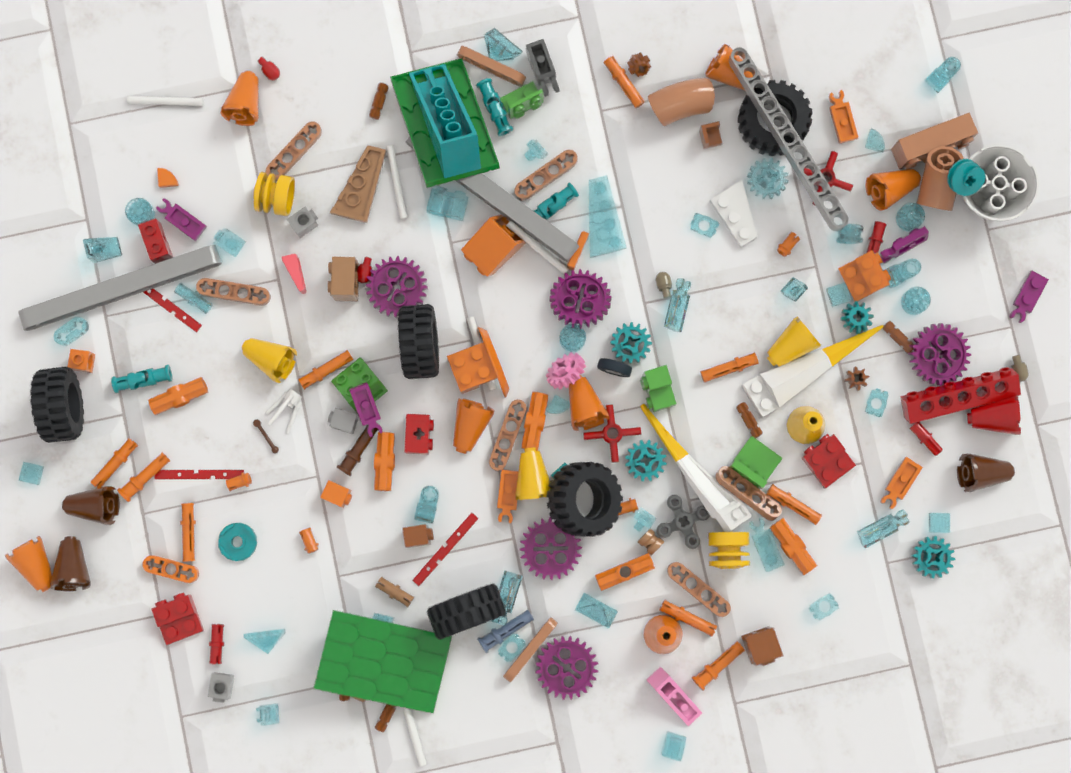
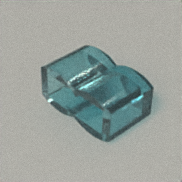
[426,186,469,221]

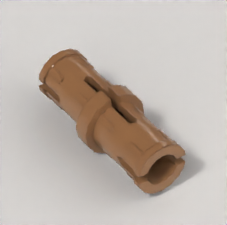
[375,576,414,607]

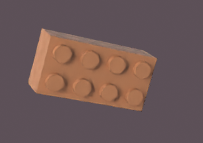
[891,112,978,170]

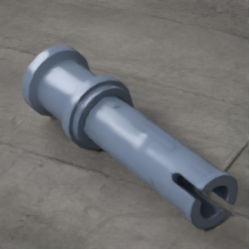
[477,609,534,654]

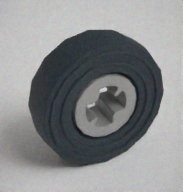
[597,358,632,377]

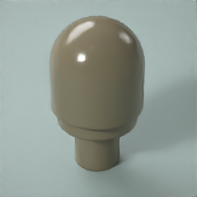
[655,272,672,299]
[1011,355,1029,382]

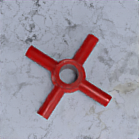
[804,151,853,206]
[583,405,642,463]

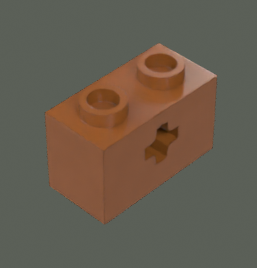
[402,524,434,548]

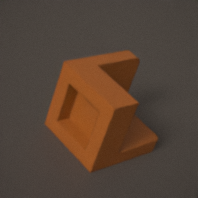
[699,121,722,149]

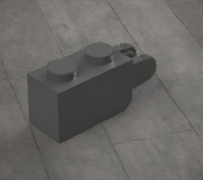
[526,39,560,97]

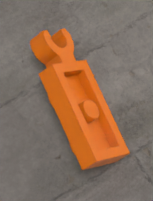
[829,90,859,144]
[880,457,923,509]
[497,470,518,523]

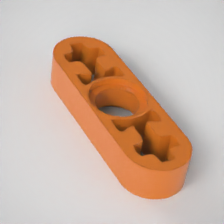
[143,555,199,583]

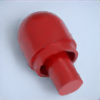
[257,57,280,81]
[357,257,372,284]

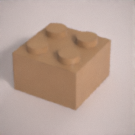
[328,257,359,301]

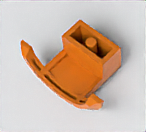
[447,327,509,397]

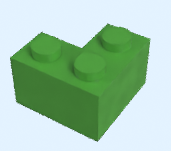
[640,365,677,412]

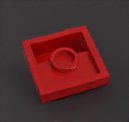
[801,434,856,489]
[151,592,204,645]

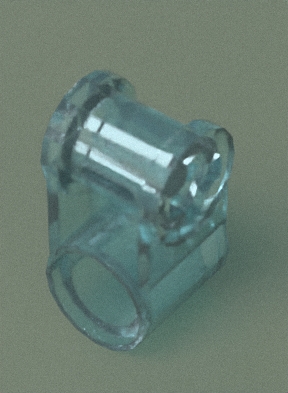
[924,57,961,93]
[883,258,921,289]
[414,486,439,524]

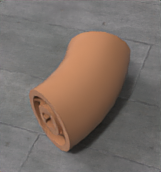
[648,78,715,127]
[916,146,964,211]

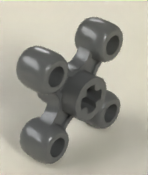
[656,495,710,549]

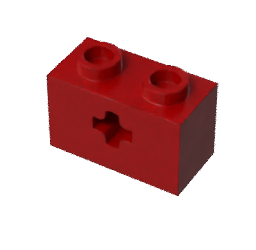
[138,218,173,264]
[404,414,434,455]

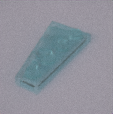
[589,175,627,258]

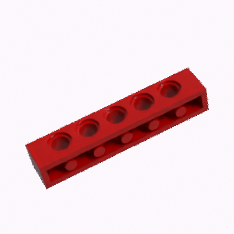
[901,367,1021,424]

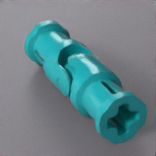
[476,78,514,136]
[534,182,579,220]
[111,365,173,393]

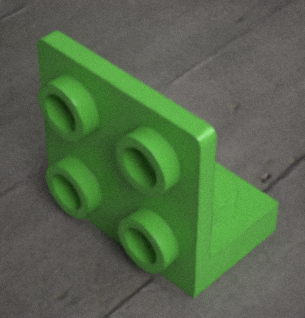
[500,81,544,119]
[331,357,388,414]
[729,436,782,489]

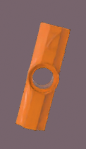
[148,377,208,415]
[521,392,548,451]
[374,432,395,491]
[769,518,817,575]
[595,553,655,591]

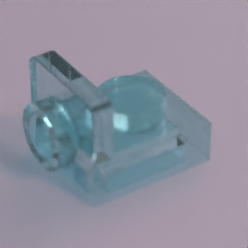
[213,228,246,257]

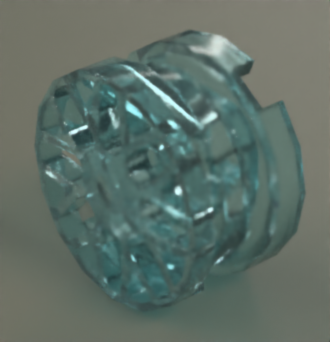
[125,198,155,226]
[896,202,925,232]
[836,224,864,244]
[901,286,931,315]
[559,324,586,352]

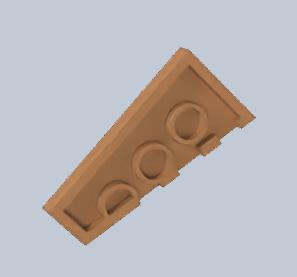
[330,145,386,223]

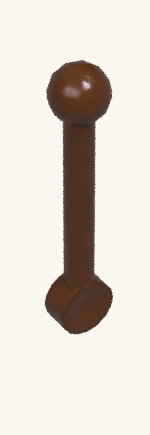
[253,419,279,454]

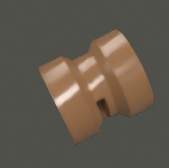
[638,528,664,556]

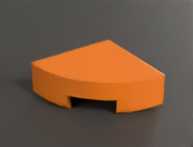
[157,168,179,188]

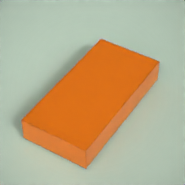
[567,231,589,270]

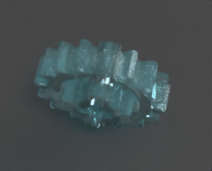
[747,158,789,199]

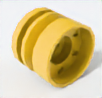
[253,172,295,216]
[708,532,750,569]

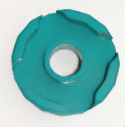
[218,523,257,561]

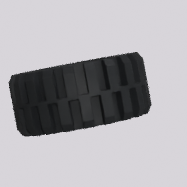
[737,80,813,156]
[398,304,439,379]
[30,367,84,443]
[546,462,623,537]
[427,583,506,640]

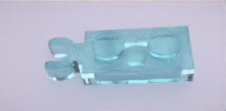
[664,278,691,332]
[857,509,910,548]
[749,517,785,572]
[492,570,523,626]

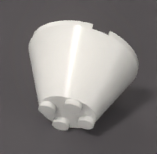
[963,145,1039,222]

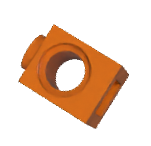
[67,349,96,373]
[320,480,352,508]

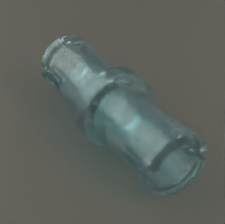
[174,283,213,314]

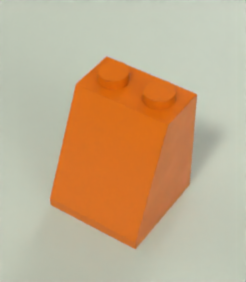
[461,214,526,277]

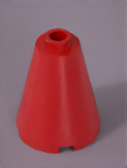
[967,396,1021,435]

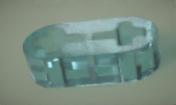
[54,317,89,346]

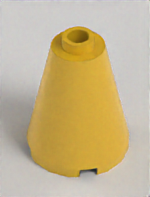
[767,316,821,367]
[242,338,297,383]
[786,406,825,444]
[515,447,550,500]

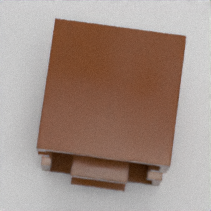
[741,626,784,666]

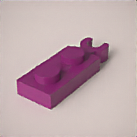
[156,198,207,242]
[880,226,929,263]
[1009,271,1049,323]
[349,382,382,437]

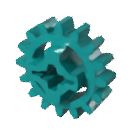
[610,322,652,364]
[625,440,667,482]
[911,536,955,578]

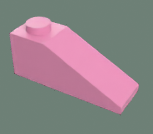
[647,667,702,726]

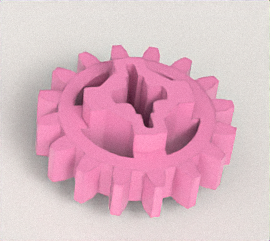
[546,352,586,390]

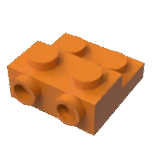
[838,251,891,301]

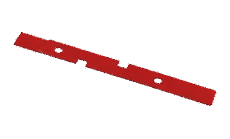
[143,288,202,332]
[154,470,244,479]
[412,513,478,586]

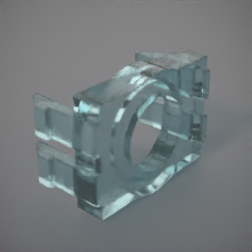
[690,213,720,238]
[865,388,889,417]
[808,593,839,620]
[498,633,526,662]

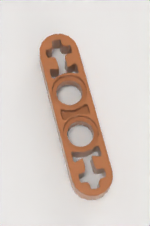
[457,46,526,87]
[266,121,322,181]
[515,150,577,201]
[196,278,271,305]
[489,399,527,471]
[716,466,782,521]
[667,562,731,617]
[503,617,558,683]

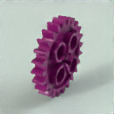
[366,256,428,318]
[550,269,612,329]
[908,323,971,385]
[519,517,582,580]
[535,636,598,700]

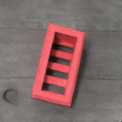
[281,254,307,294]

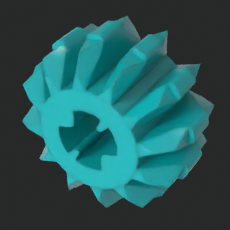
[840,301,874,334]

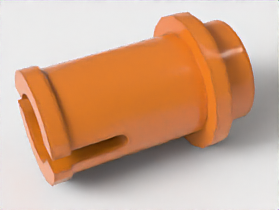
[777,232,800,257]
[226,472,252,491]
[617,498,638,516]
[299,528,319,554]

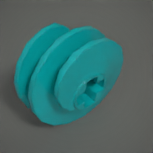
[947,158,986,196]

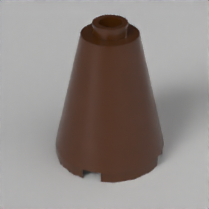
[957,453,1015,492]
[62,486,120,525]
[50,536,91,592]

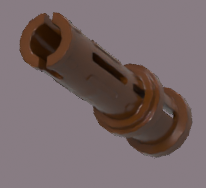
[336,424,378,477]

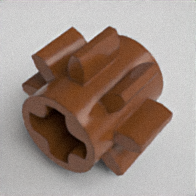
[627,52,651,77]
[844,366,869,391]

